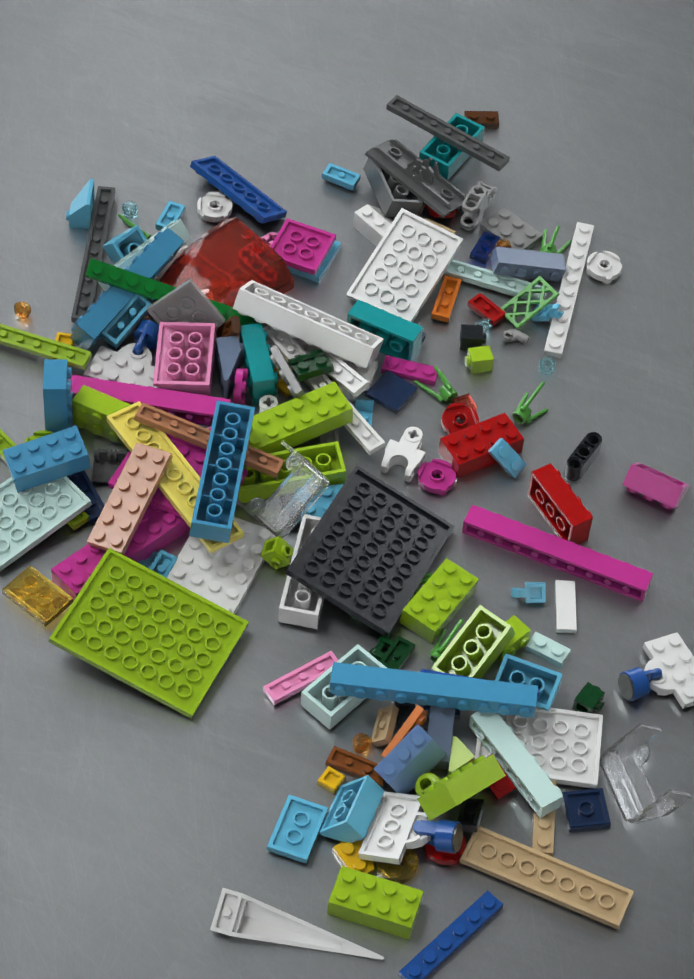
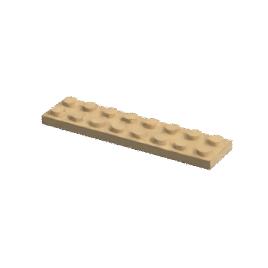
[460,826,634,930]

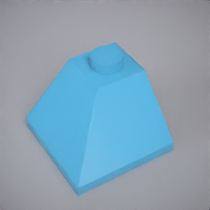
[66,179,95,229]
[102,225,147,264]

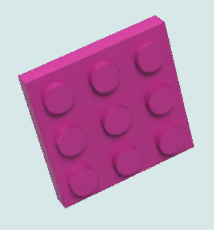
[266,218,336,275]

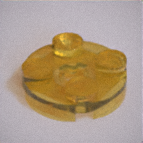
[376,849,419,884]

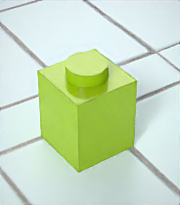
[465,345,494,374]

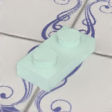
[526,632,571,668]

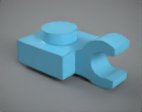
[531,303,564,322]
[511,582,546,603]

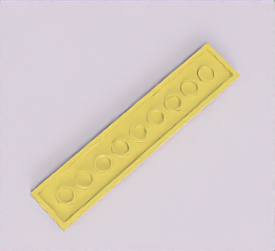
[106,401,244,554]

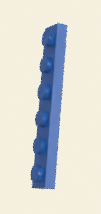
[398,890,503,979]

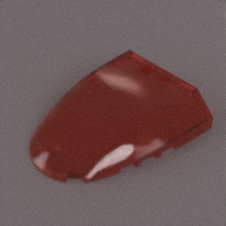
[153,217,294,307]

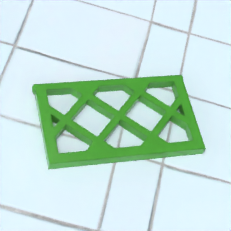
[501,276,560,330]

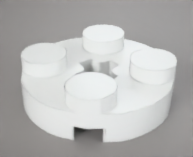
[197,192,232,222]
[586,251,622,284]

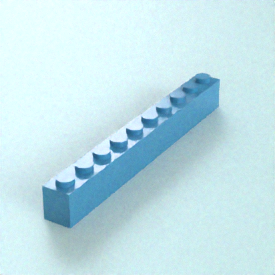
[330,662,538,718]

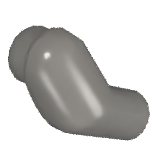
[502,329,530,344]

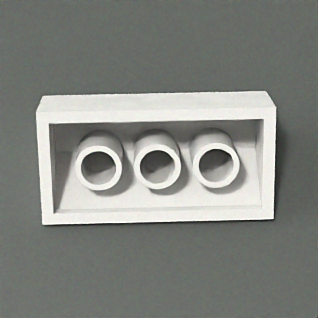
[353,204,394,247]

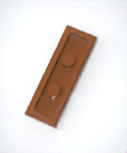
[325,746,386,788]

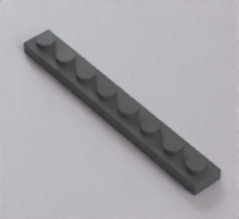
[386,95,510,171]

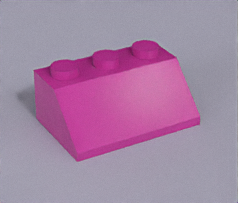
[622,462,690,510]

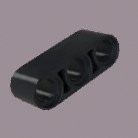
[564,432,602,481]

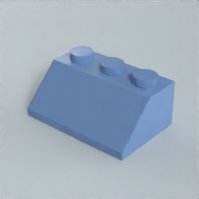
[374,724,446,794]

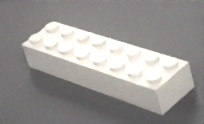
[233,280,384,368]

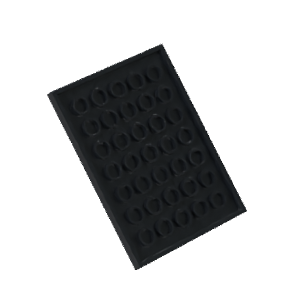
[285,465,455,637]

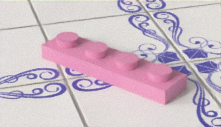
[263,651,338,705]

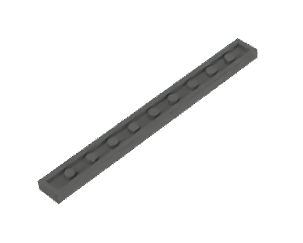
[71,186,116,323]

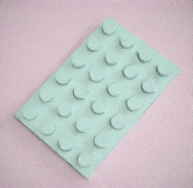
[0,476,92,571]

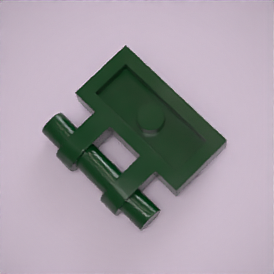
[288,349,334,382]
[369,633,415,670]

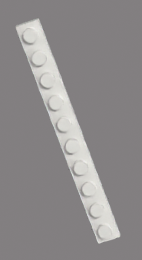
[543,222,594,359]
[263,325,385,455]

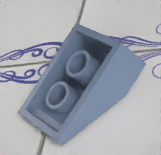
[216,336,244,399]

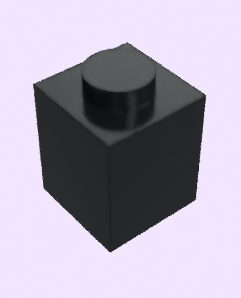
[460,324,486,350]

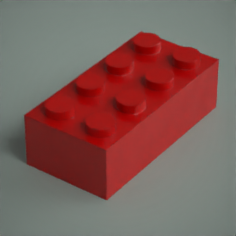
[438,412,524,479]
[527,463,593,545]

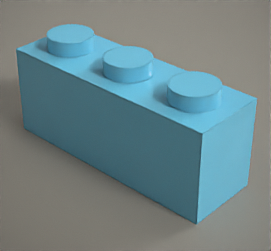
[102,295,152,350]

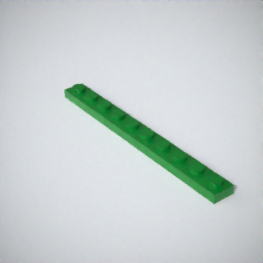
[85,258,264,327]

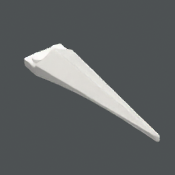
[210,888,385,960]

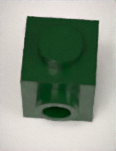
[572,682,605,714]

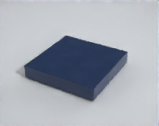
[366,370,418,414]
[562,788,611,832]

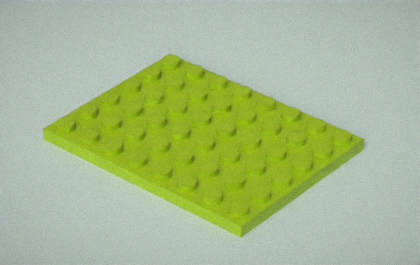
[49,548,249,719]

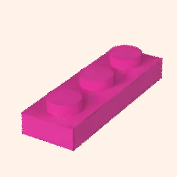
[381,355,439,386]

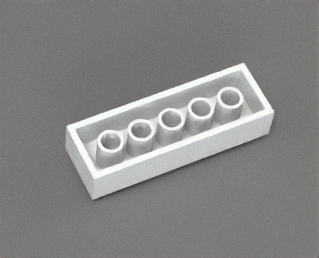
[278,514,325,629]

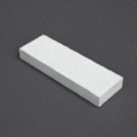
[555,580,577,634]

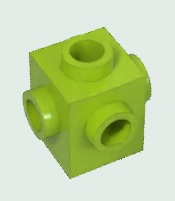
[260,536,294,569]

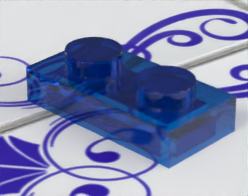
[469,231,500,265]

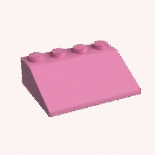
[153,322,217,396]

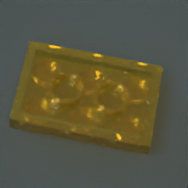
[2,566,73,627]

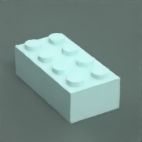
[300,644,387,730]

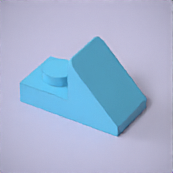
[354,398,374,426]

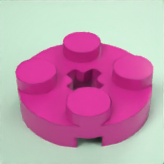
[233,368,248,405]
[418,459,456,495]

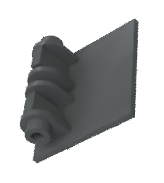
[91,448,129,483]

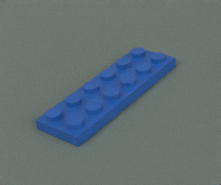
[190,156,287,224]

